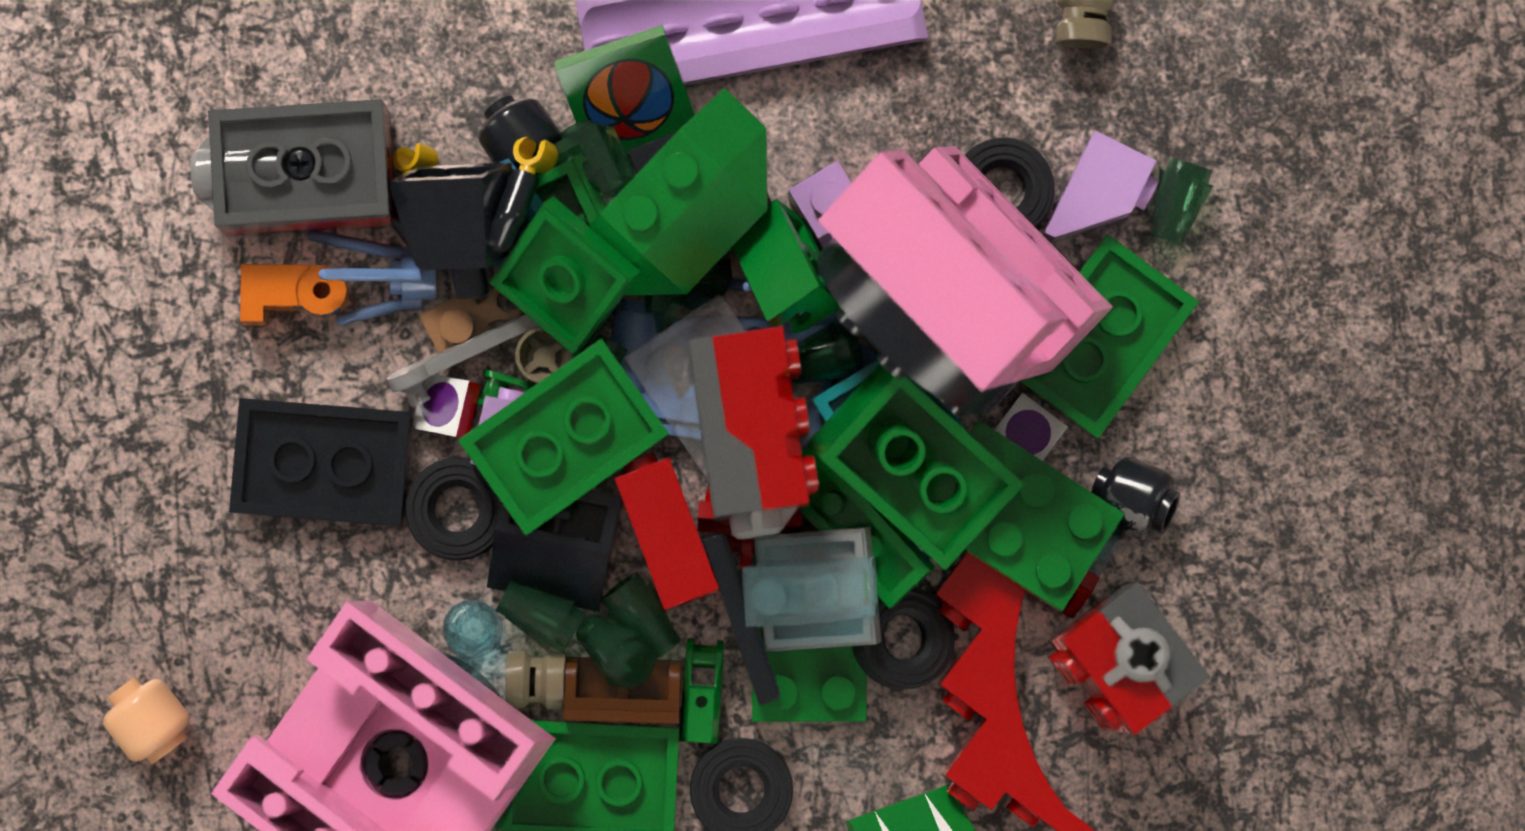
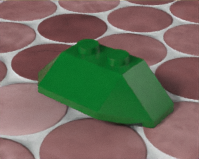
[589,88,768,295]

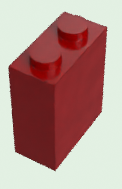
[614,452,719,611]

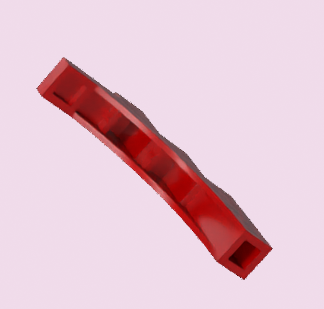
[934,552,1095,831]

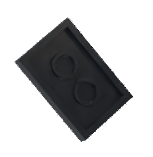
[229,398,413,527]

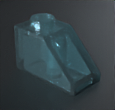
[742,557,879,627]

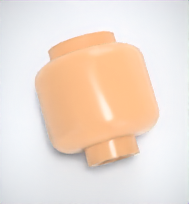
[103,677,190,765]

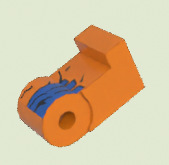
[240,264,350,326]

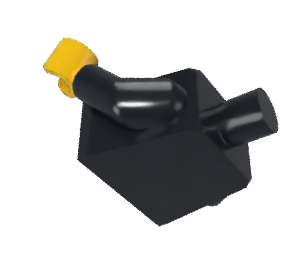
[389,137,558,299]

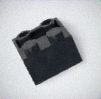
[487,491,623,612]

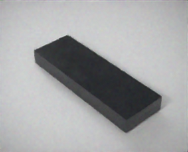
[701,531,781,705]

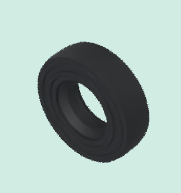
[965,137,1055,228]
[405,457,501,561]
[852,587,955,690]
[690,738,793,831]

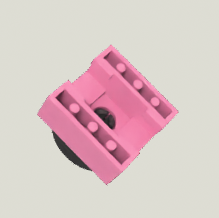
[816,146,1113,416]
[211,601,555,831]

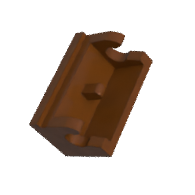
[563,657,682,724]

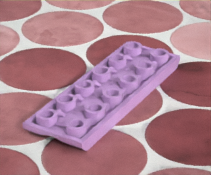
[575,0,929,86]

